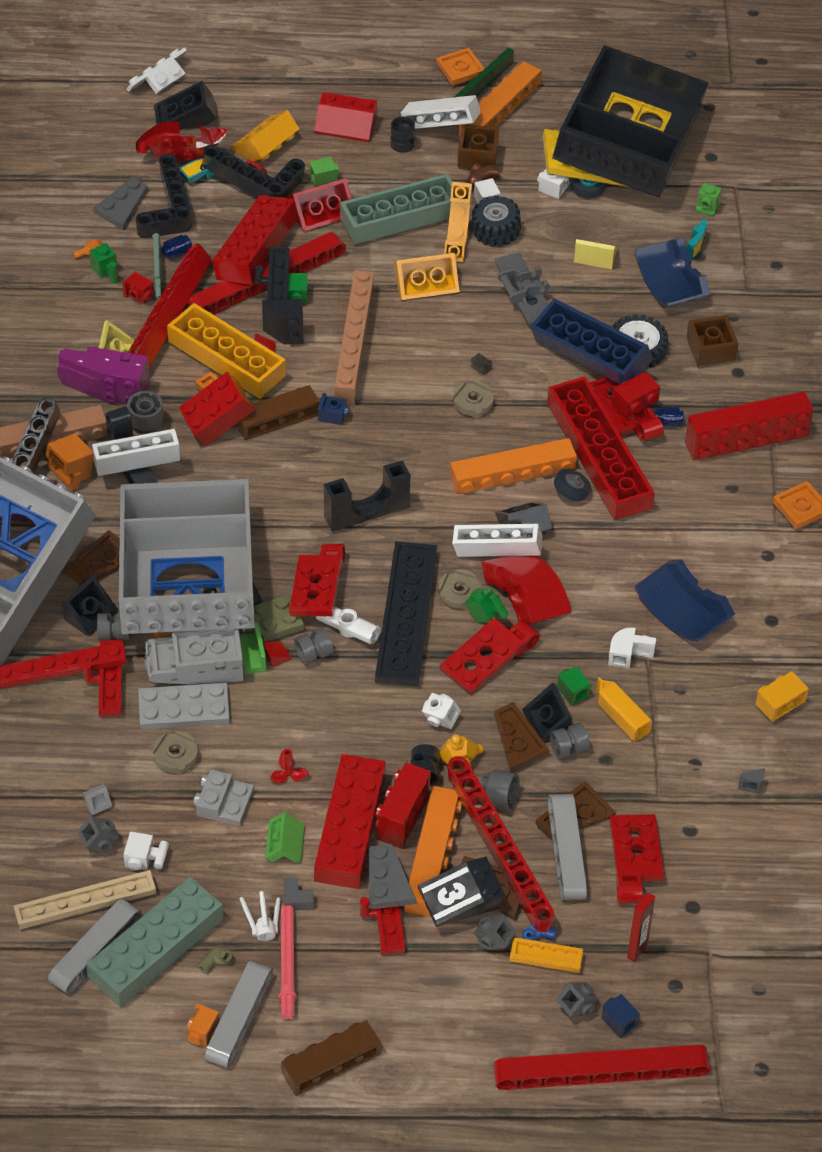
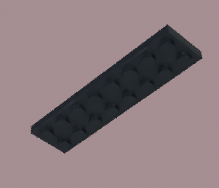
[375,541,437,687]

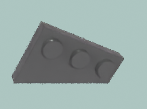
[94,177,147,230]
[369,844,417,910]

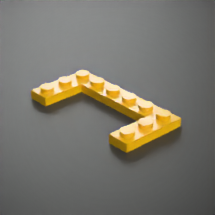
[542,129,627,187]

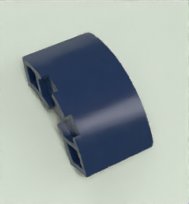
[635,238,710,306]
[635,559,735,642]

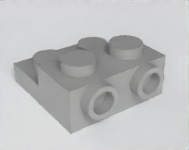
[193,769,254,826]

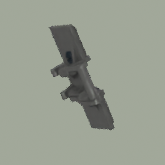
[494,253,550,325]

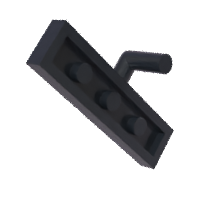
[254,246,290,300]

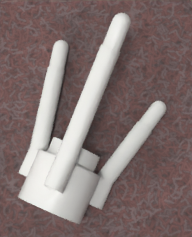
[240,891,281,941]

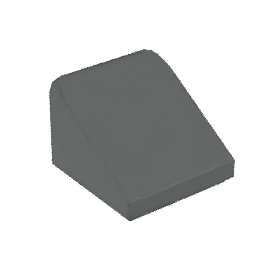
[738,768,765,794]

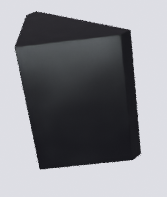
[62,575,118,636]
[522,682,572,743]

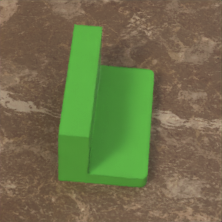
[239,623,266,675]
[265,812,304,863]

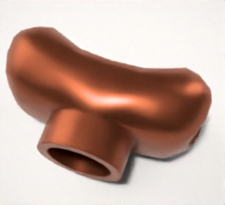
[467,163,501,191]

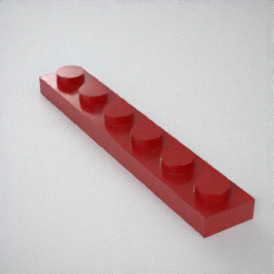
[0,641,127,689]

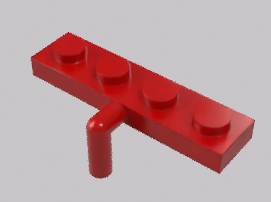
[82,640,122,717]
[360,897,405,955]

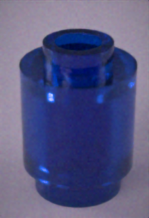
[162,235,192,260]
[655,406,684,427]

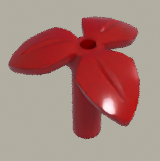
[270,749,309,783]

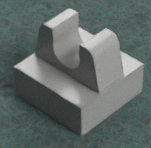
[83,784,112,815]

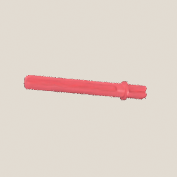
[278,905,297,1020]

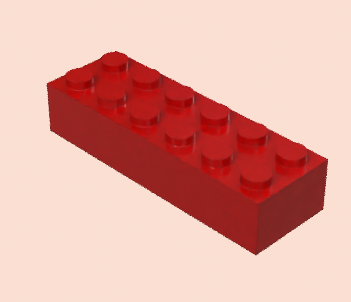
[212,195,298,284]
[685,391,814,461]
[314,754,386,889]

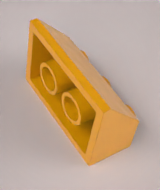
[231,110,300,162]
[393,253,460,300]

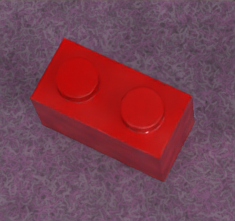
[612,372,660,417]

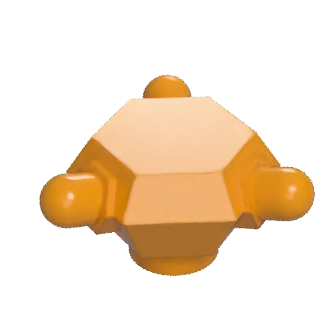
[440,734,484,771]

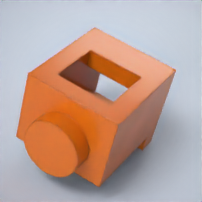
[187,1003,220,1047]

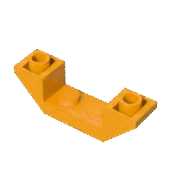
[444,182,472,262]

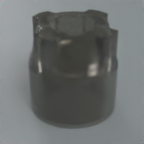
[470,353,492,375]

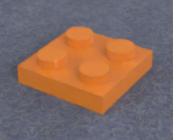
[436,48,484,86]
[772,481,822,530]

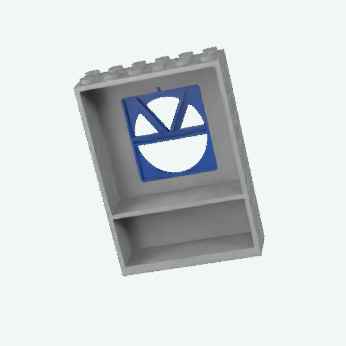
[0,457,96,665]
[119,479,255,634]

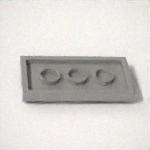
[138,683,230,730]

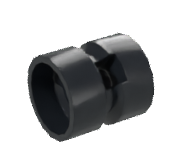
[390,117,415,153]
[411,744,440,786]

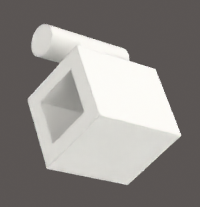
[123,831,169,871]

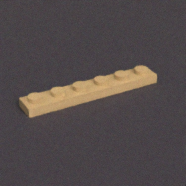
[13,870,156,930]

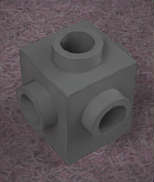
[77,816,119,852]
[473,915,517,949]
[556,982,599,1017]

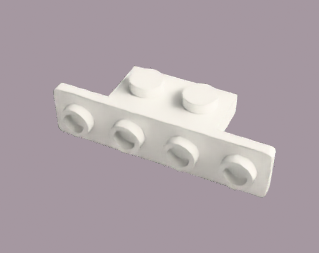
[126,48,187,94]

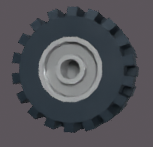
[472,196,521,247]

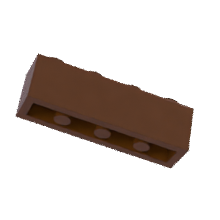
[236,385,320,440]
[281,1020,381,1096]

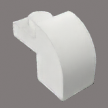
[608,628,656,668]

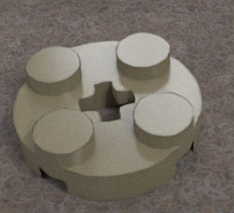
[453,381,494,419]
[438,569,482,610]
[153,731,198,775]

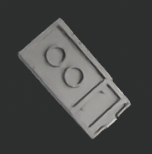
[144,629,243,685]

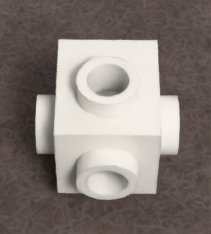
[422,693,461,729]

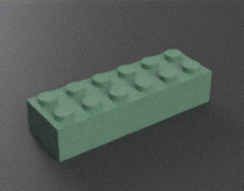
[340,174,452,244]
[86,877,224,1008]

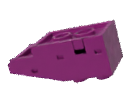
[57,346,150,405]

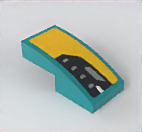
[179,158,215,184]
[687,219,707,260]

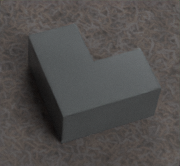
[283,878,314,911]

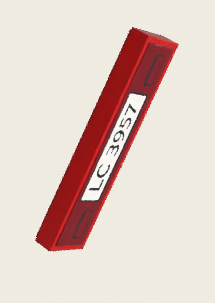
[627,892,655,962]

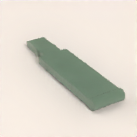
[152,233,163,301]

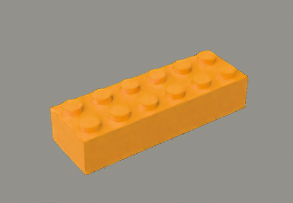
[167,303,286,399]

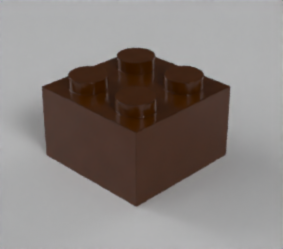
[457,124,500,168]
[686,315,738,366]

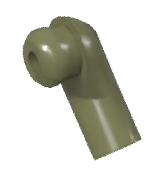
[197,949,233,973]

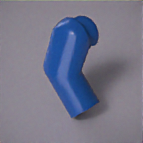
[522,925,556,941]

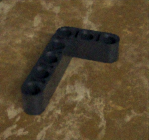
[202,145,305,198]
[136,154,192,238]
[12,397,61,474]
[105,406,158,484]

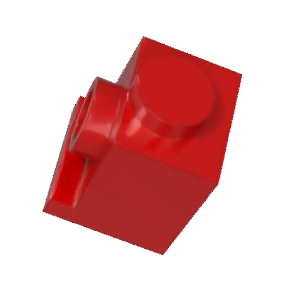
[122,271,154,304]

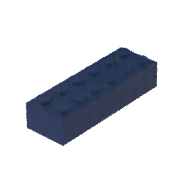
[530,298,653,384]

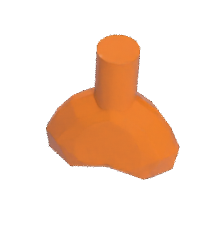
[73,239,102,259]

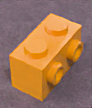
[755,671,809,722]

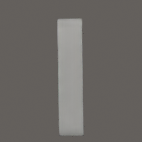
[548,794,587,900]
[48,898,142,994]
[205,961,273,1068]

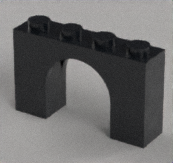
[324,460,411,531]

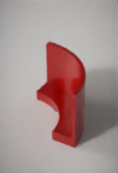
[481,556,571,623]

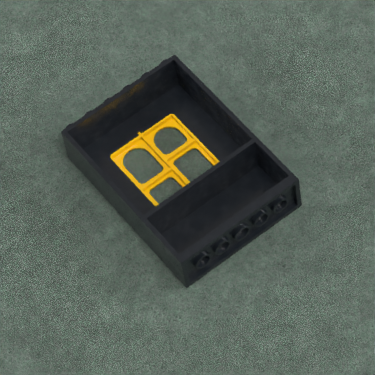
[552,45,709,198]

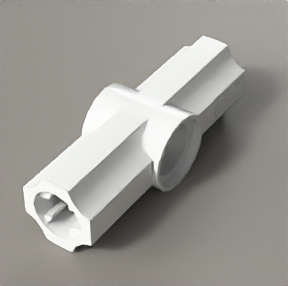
[316,607,381,644]

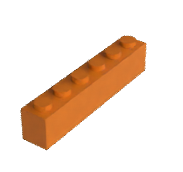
[459,61,542,136]
[450,438,577,494]
[404,786,463,917]

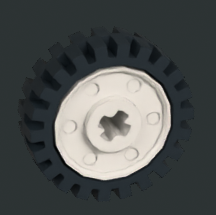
[613,314,668,369]

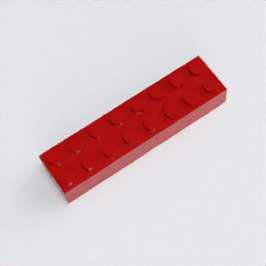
[547,376,655,520]

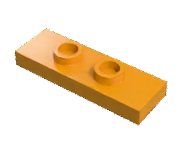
[510,937,584,973]

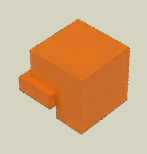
[46,433,94,491]

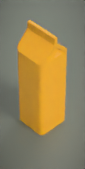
[596,677,652,742]

